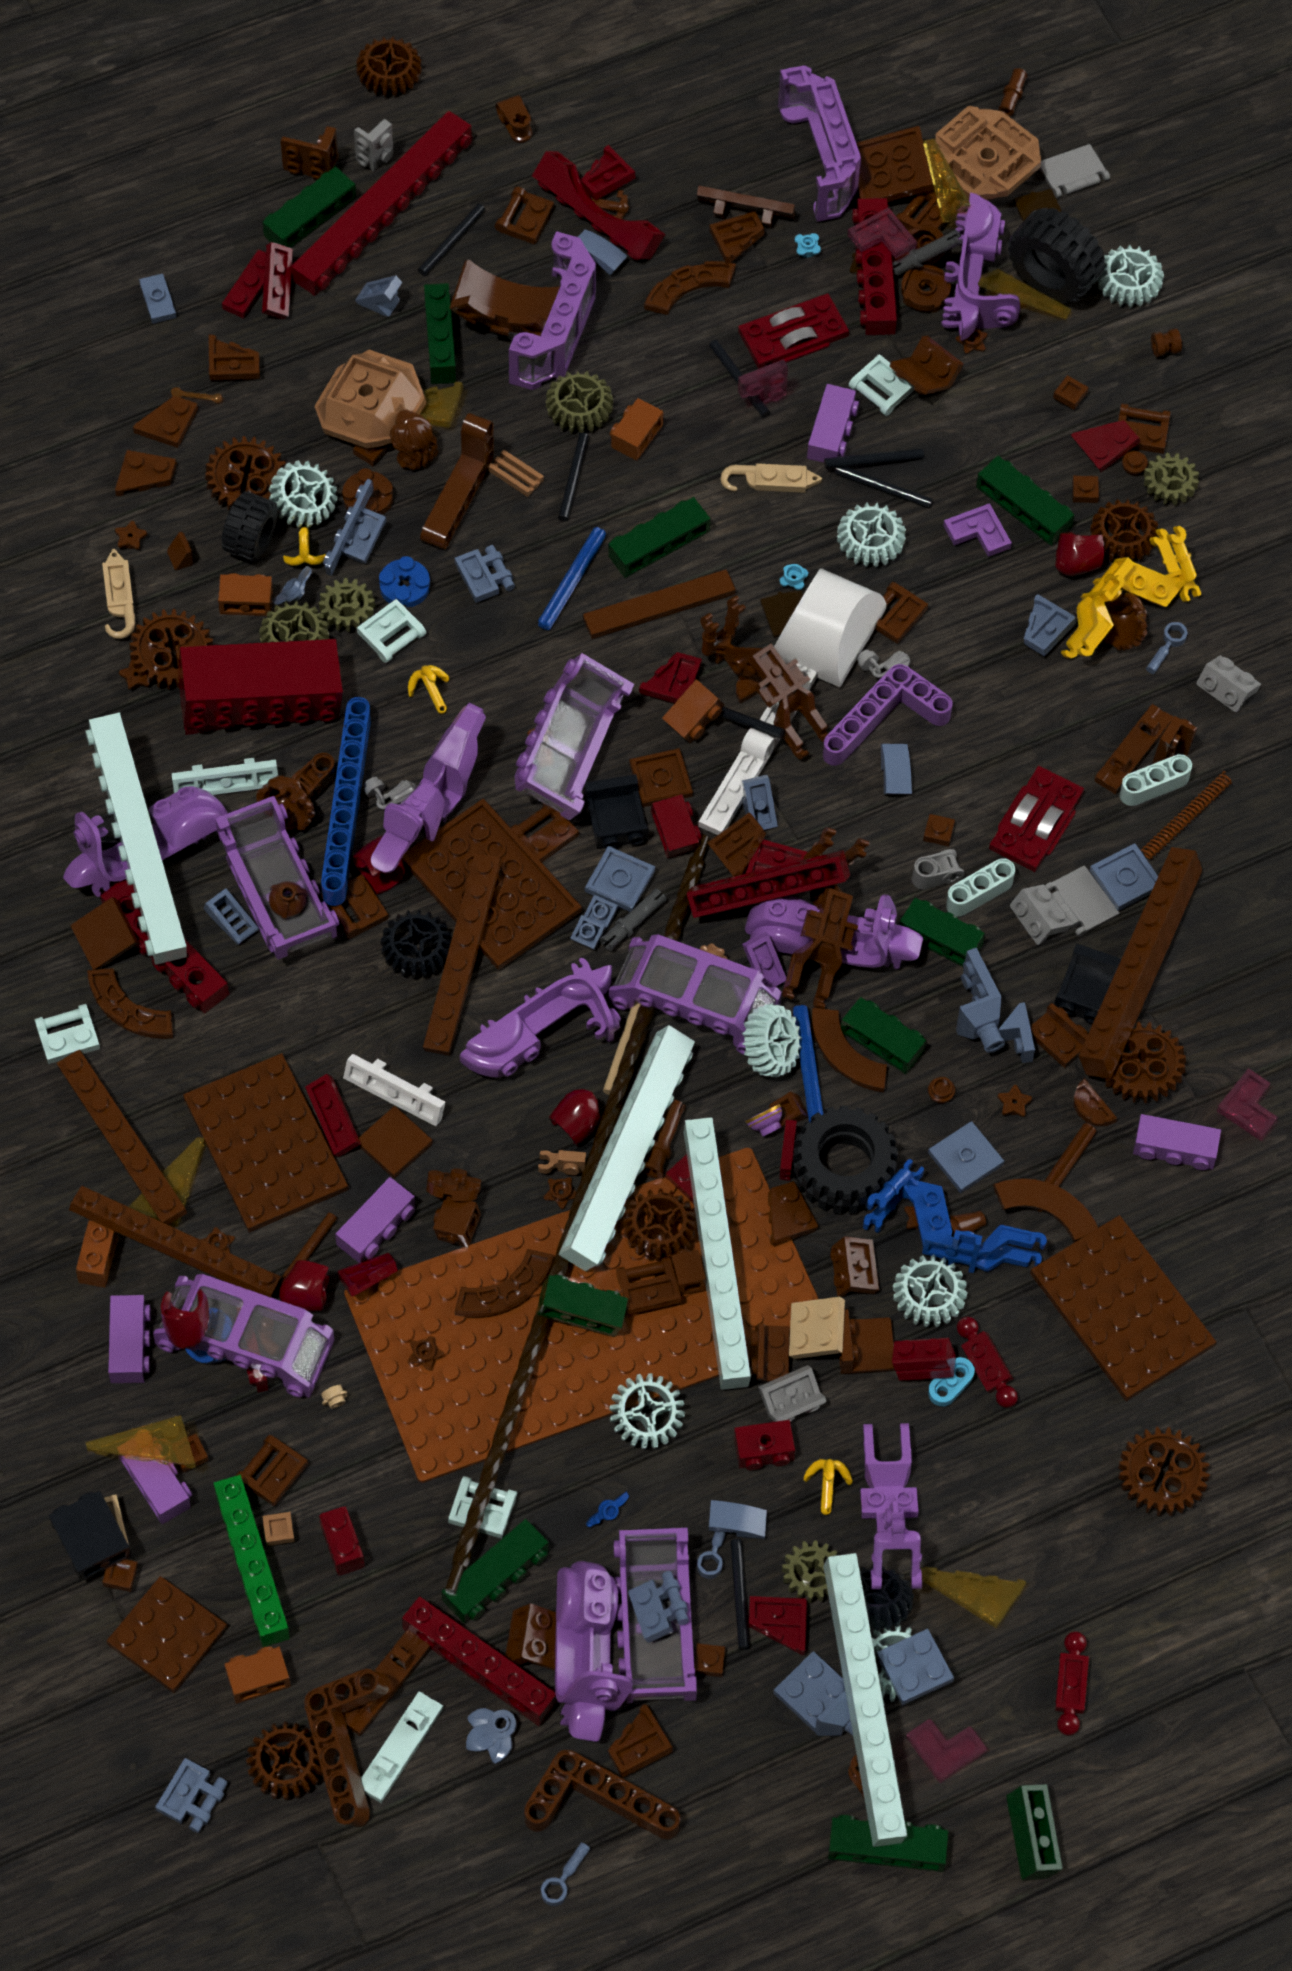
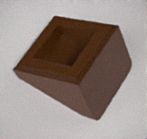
[167,532,193,570]
[769,1091,808,1128]

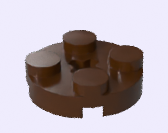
[901,265,951,313]
[342,468,393,515]
[426,1168,481,1201]

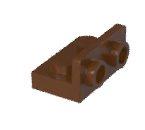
[1152,716,1197,764]
[1030,1003,1088,1068]
[830,1236,879,1297]
[749,1324,789,1382]

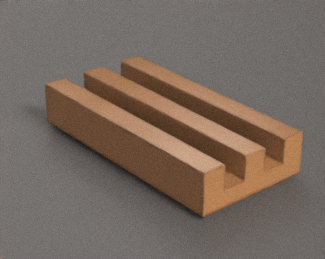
[488,450,544,497]

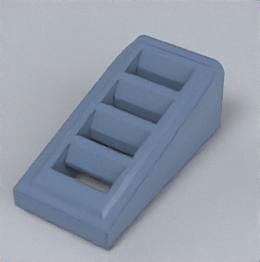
[203,888,259,945]

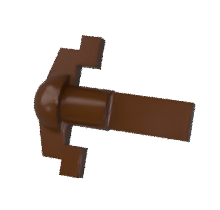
[592,190,629,219]

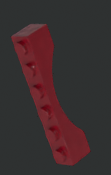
[532,151,665,260]

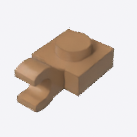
[538,1150,586,1175]

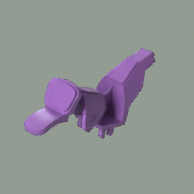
[371,703,486,873]

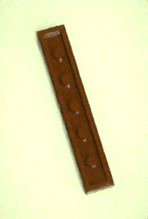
[583,569,736,639]

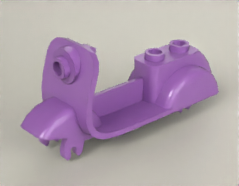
[941,192,1020,341]
[63,786,228,897]
[745,895,923,969]
[460,958,621,1078]
[555,1561,632,1741]

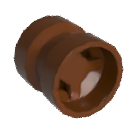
[1151,328,1182,357]

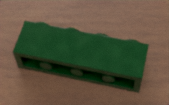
[263,166,356,248]
[424,283,456,384]
[976,456,1074,546]
[608,497,711,578]
[441,1519,549,1624]
[828,1815,948,1872]

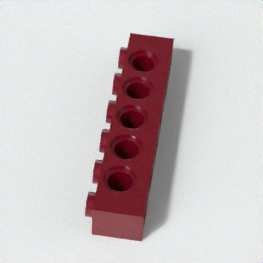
[852,198,897,335]
[687,850,850,918]
[100,879,229,1014]
[402,1596,557,1727]

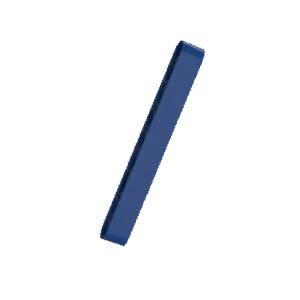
[321,697,371,906]

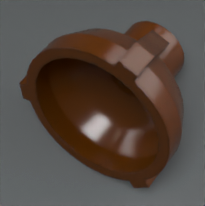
[269,881,308,920]

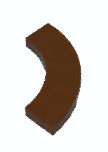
[644,261,736,315]
[87,968,173,1039]
[812,1008,887,1092]
[993,1179,1098,1241]
[454,1249,554,1317]

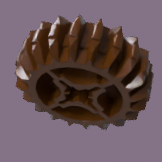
[356,36,422,97]
[1090,499,1158,562]
[622,1188,697,1261]
[246,1721,323,1800]

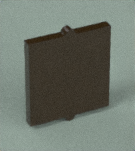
[1013,188,1062,222]
[760,590,803,638]

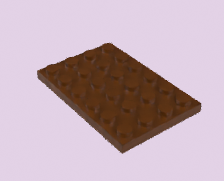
[401,798,582,971]
[183,1053,348,1233]
[1030,1215,1216,1402]

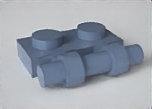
[455,545,515,603]
[628,1571,689,1643]
[155,1758,228,1833]

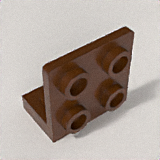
[280,126,338,179]
[889,335,964,394]
[839,1309,895,1374]
[505,1603,556,1671]

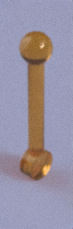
[171,387,223,403]

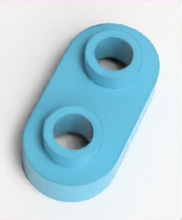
[928,1357,975,1406]

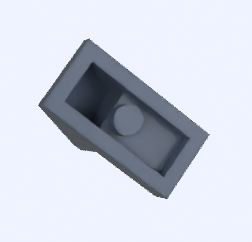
[355,276,402,317]
[742,775,778,830]
[998,1002,1035,1063]

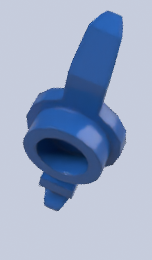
[586,1491,629,1527]

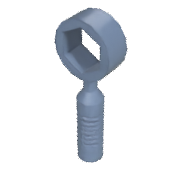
[1146,622,1187,674]
[697,1531,726,1579]
[541,1842,590,1906]

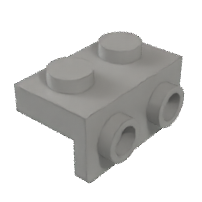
[354,119,393,172]
[1196,655,1261,712]
[1010,884,1072,945]
[758,1365,826,1422]

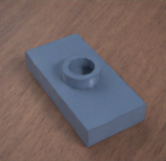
[139,274,176,324]

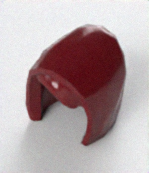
[1055,532,1104,577]
[352,835,405,894]
[549,1089,600,1146]
[279,1260,330,1311]
[161,1290,209,1349]

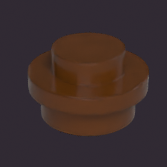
[1122,451,1148,476]
[928,1077,955,1103]

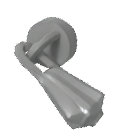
[857,650,910,678]
[364,777,416,810]

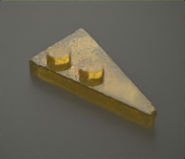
[923,139,971,223]
[977,269,1071,319]
[420,382,463,428]
[129,1137,205,1227]
[85,1415,196,1469]
[920,1567,1026,1628]

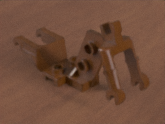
[700,595,829,759]
[782,827,869,1009]

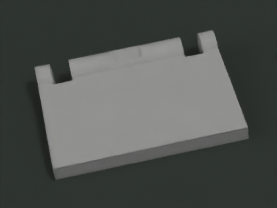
[1039,144,1110,198]
[1045,865,1120,937]

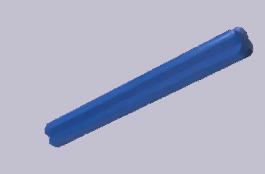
[538,527,606,631]
[793,1005,823,1122]

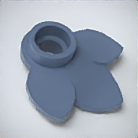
[272,566,312,605]
[466,1708,517,1764]

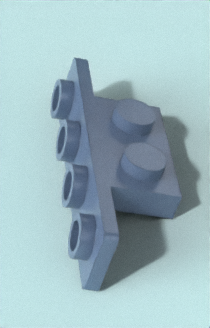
[323,479,386,576]

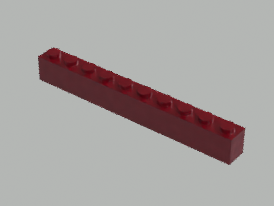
[291,111,472,296]

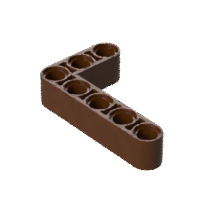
[420,413,494,549]
[304,1669,390,1827]
[524,1750,680,1839]

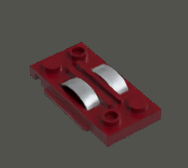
[738,293,849,369]
[989,765,1085,872]

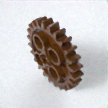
[205,436,287,511]
[130,609,213,690]
[1101,1022,1186,1103]
[1118,1427,1210,1516]

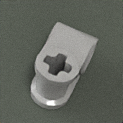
[911,849,965,890]

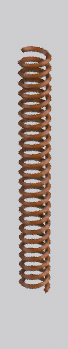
[1140,771,1232,860]

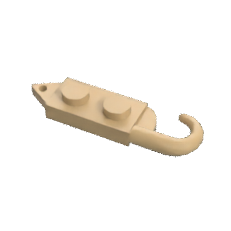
[720,464,822,493]
[102,549,136,639]

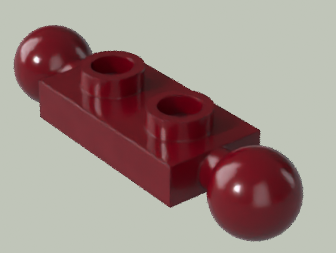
[957,1317,1018,1408]
[1055,1631,1089,1736]

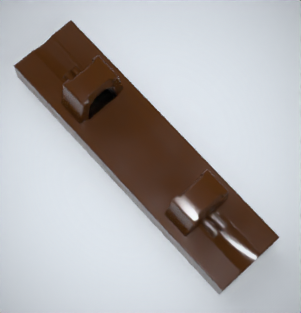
[697,186,795,228]
[1094,704,1173,795]
[343,1630,431,1736]

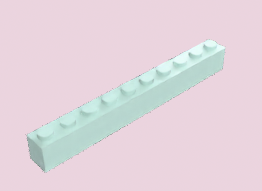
[85,713,187,965]
[558,1025,695,1271]
[684,1117,751,1390]
[823,1553,907,1847]

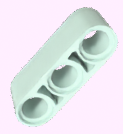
[1120,754,1192,806]
[946,859,1015,917]

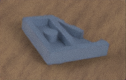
[1024,594,1076,656]

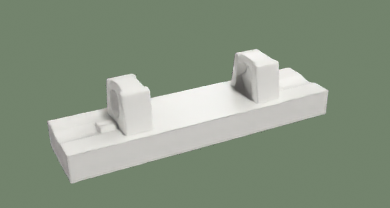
[343,1054,446,1126]

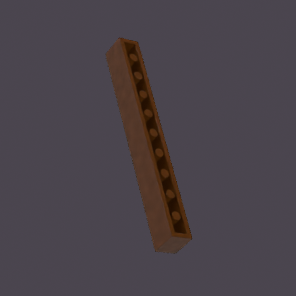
[1079,847,1202,1079]

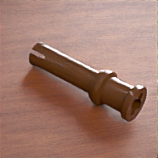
[642,1100,685,1179]

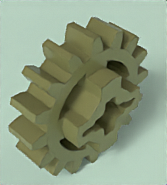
[1144,453,1199,505]
[319,578,375,632]
[782,1540,837,1603]

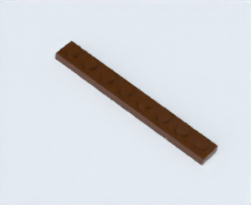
[423,853,502,1056]
[56,1049,187,1225]
[69,1185,281,1297]

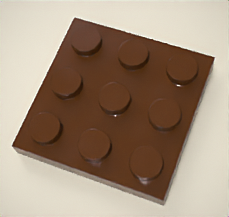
[856,126,934,202]
[106,1576,227,1693]

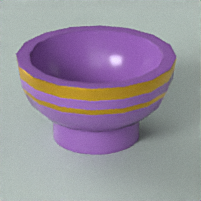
[745,1104,782,1137]

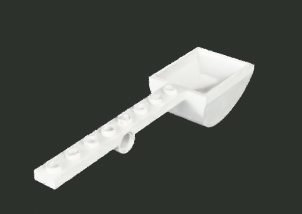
[699,568,886,835]

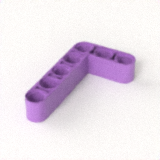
[823,664,953,766]

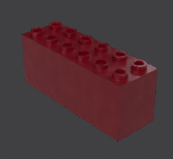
[178,639,343,729]

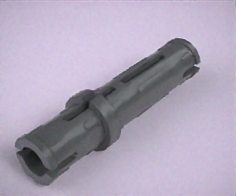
[892,229,963,276]
[600,888,666,951]

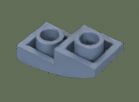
[578,230,627,275]
[881,744,912,795]
[570,895,619,950]
[709,1500,767,1539]

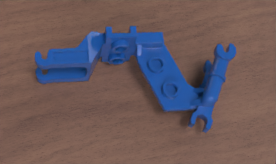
[863,1159,1047,1273]

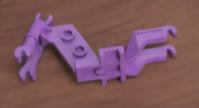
[860,1423,922,1590]

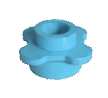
[795,233,821,258]
[780,564,808,590]

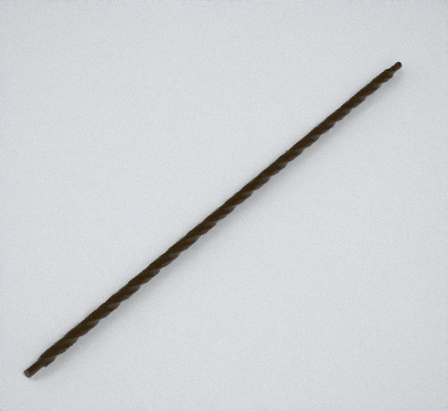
[445,835,710,1594]

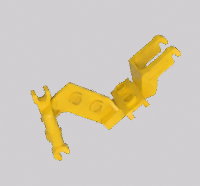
[1061,526,1201,659]

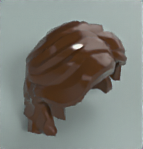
[390,410,439,471]
[1104,592,1147,651]
[256,776,315,832]

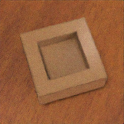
[262,1512,295,1546]

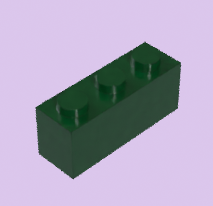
[899,898,985,967]
[841,997,926,1075]
[536,1275,628,1337]
[1006,1784,1063,1880]

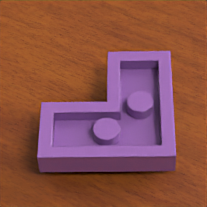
[943,503,1012,557]
[730,932,786,1004]

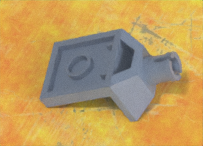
[956,948,1005,1053]
[773,1651,854,1737]

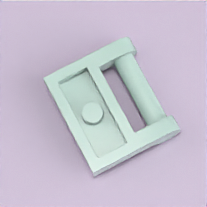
[848,354,915,416]
[357,599,426,663]
[34,1004,100,1064]
[448,1476,517,1539]

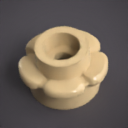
[321,1385,347,1409]

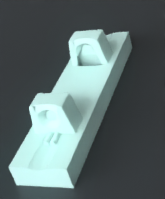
[172,758,278,795]
[361,1691,443,1803]

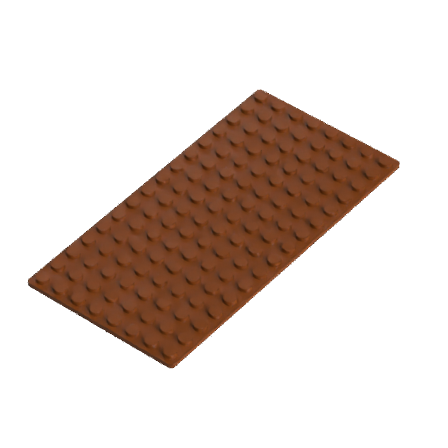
[344,1148,818,1483]

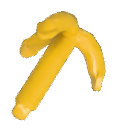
[283,526,326,566]
[407,665,450,714]
[803,1459,852,1515]

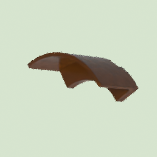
[450,260,560,336]

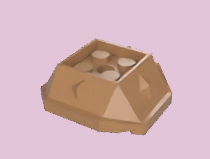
[935,106,1041,201]
[314,350,427,449]

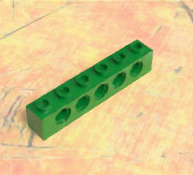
[213,1475,290,1648]

